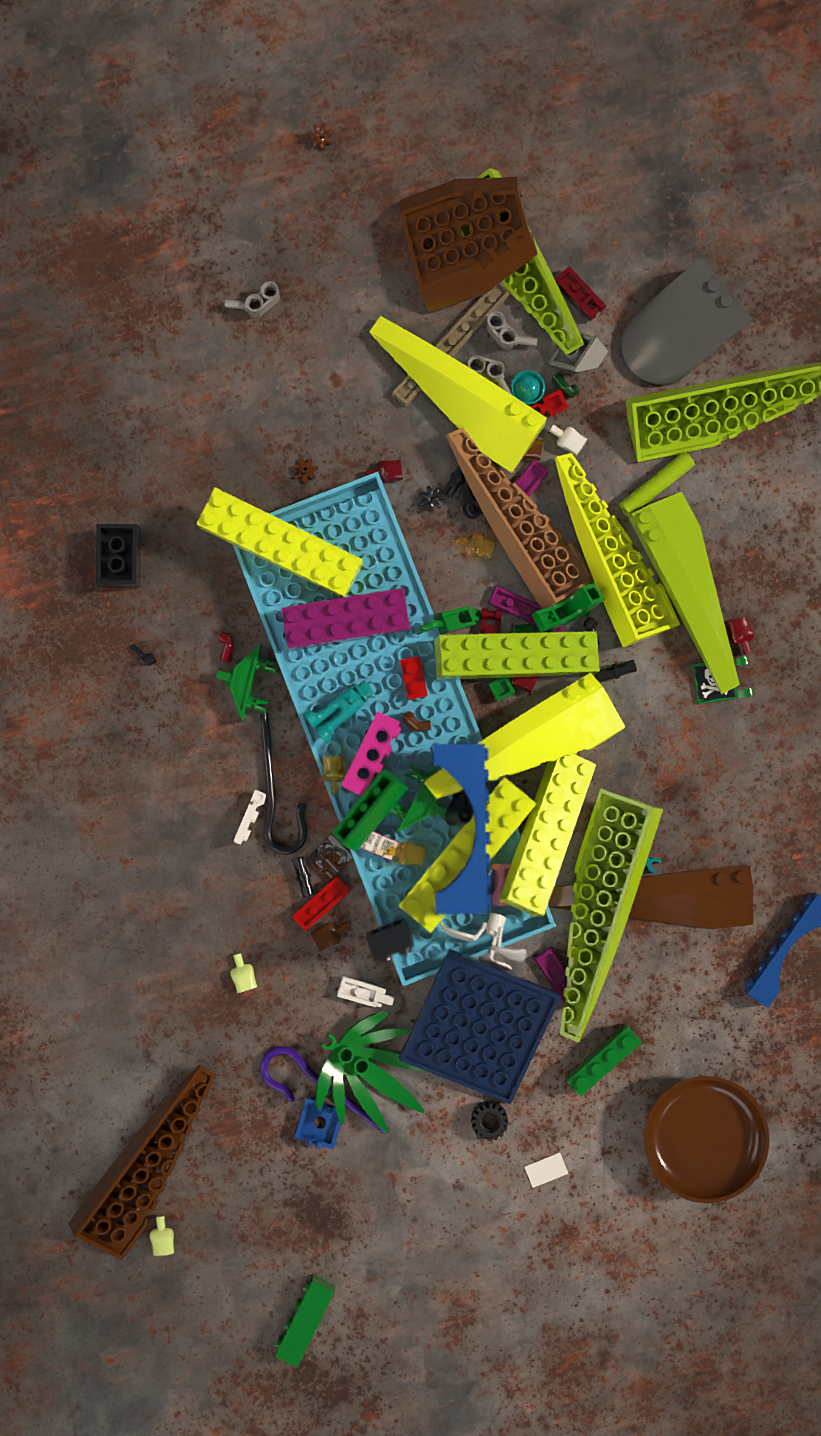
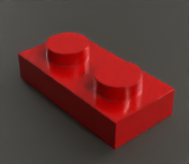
[400,656,428,700]

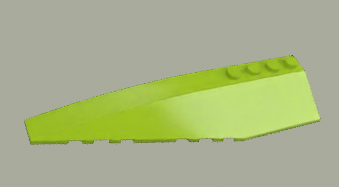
[625,362,821,462]
[560,789,663,1042]

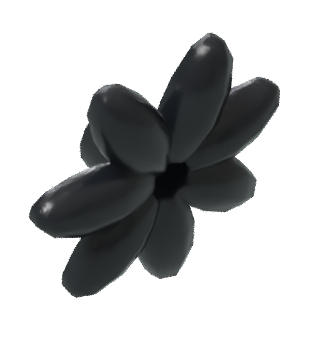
[419,486,445,512]

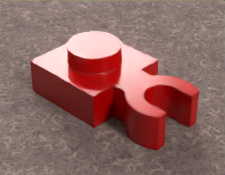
[531,389,569,417]

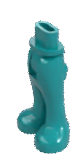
[303,680,374,744]

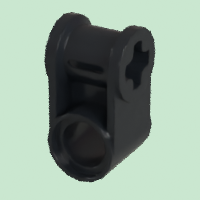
[445,789,474,826]

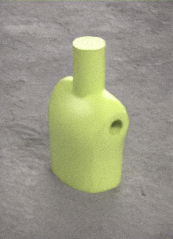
[230,953,258,993]
[150,1215,174,1256]

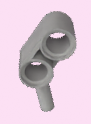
[225,282,280,318]
[486,311,538,350]
[467,355,513,396]

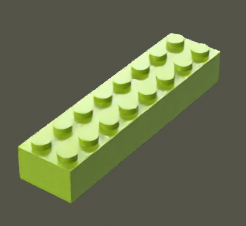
[434,631,600,680]

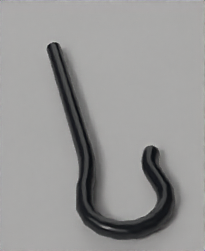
[260,714,307,855]

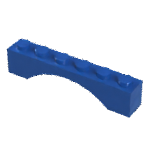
[744,893,821,1008]

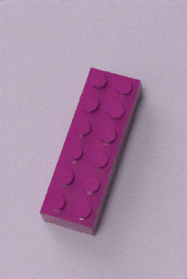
[281,588,410,651]

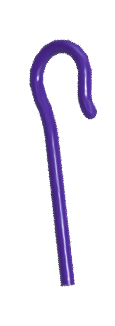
[260,1046,389,1135]

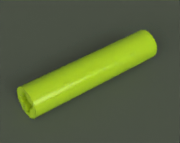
[619,452,695,517]

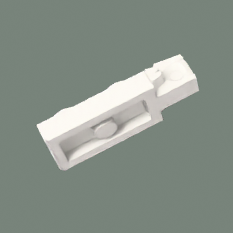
[234,790,266,845]
[337,976,395,1007]

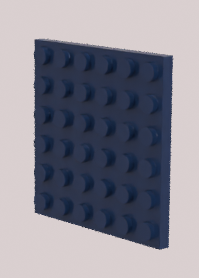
[399,948,561,1104]

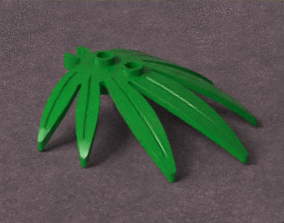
[316,1011,427,1134]

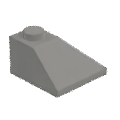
[548,333,608,372]

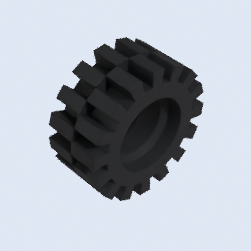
[471,1101,508,1141]

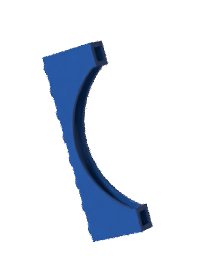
[433,744,491,914]

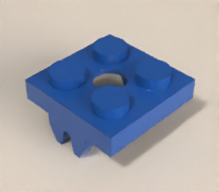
[295,1097,346,1150]

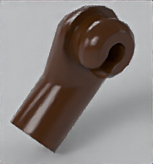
[403,711,431,732]

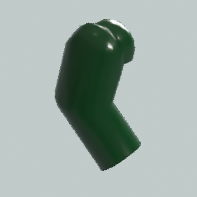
[552,373,580,398]

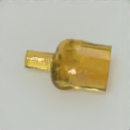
[457,533,496,560]
[322,756,345,794]
[385,842,425,867]

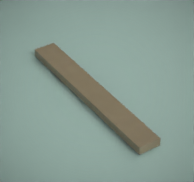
[391,282,511,407]

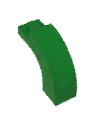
[531,583,605,633]

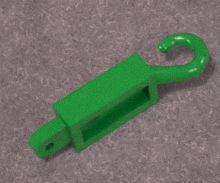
[418,606,481,635]

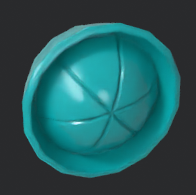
[510,370,545,405]

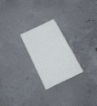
[525,1153,568,1188]

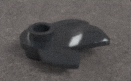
[459,485,484,519]

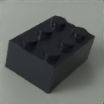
[96,524,141,588]
[366,918,415,963]

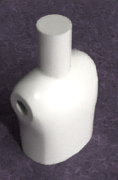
[549,425,587,457]

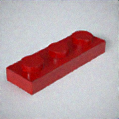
[292,876,351,931]

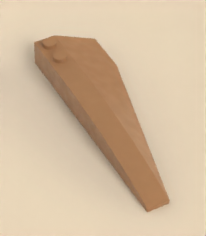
[446,428,594,609]

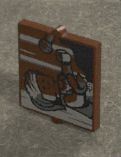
[306,834,353,882]

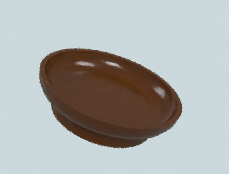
[644,1076,770,1203]

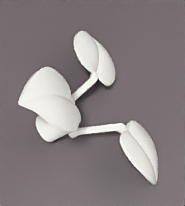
[440,913,526,971]

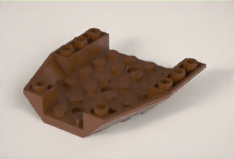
[400,177,538,313]

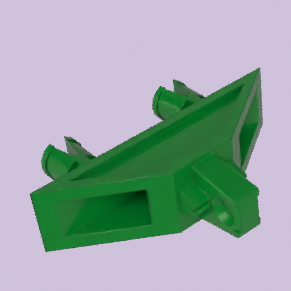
[216,643,278,722]
[389,764,447,833]

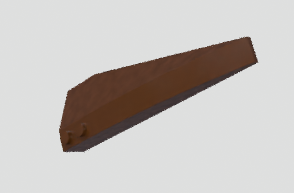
[548,864,753,929]
[68,1064,216,1260]

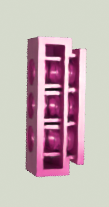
[341,711,402,796]

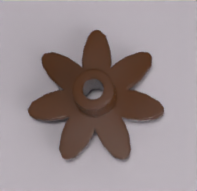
[308,123,333,150]
[293,458,318,483]

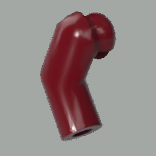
[219,632,233,663]

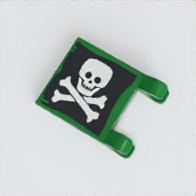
[692,657,753,704]

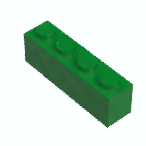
[332,769,408,851]
[565,1023,642,1097]
[274,1275,335,1367]

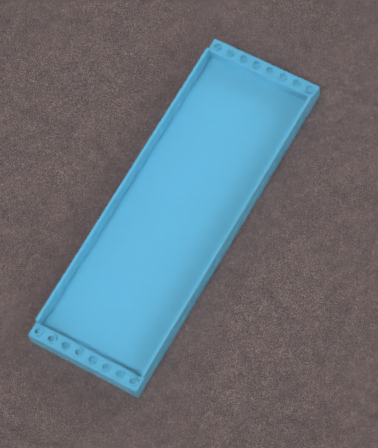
[232,472,556,986]

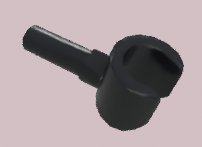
[583,617,600,645]
[131,644,157,666]

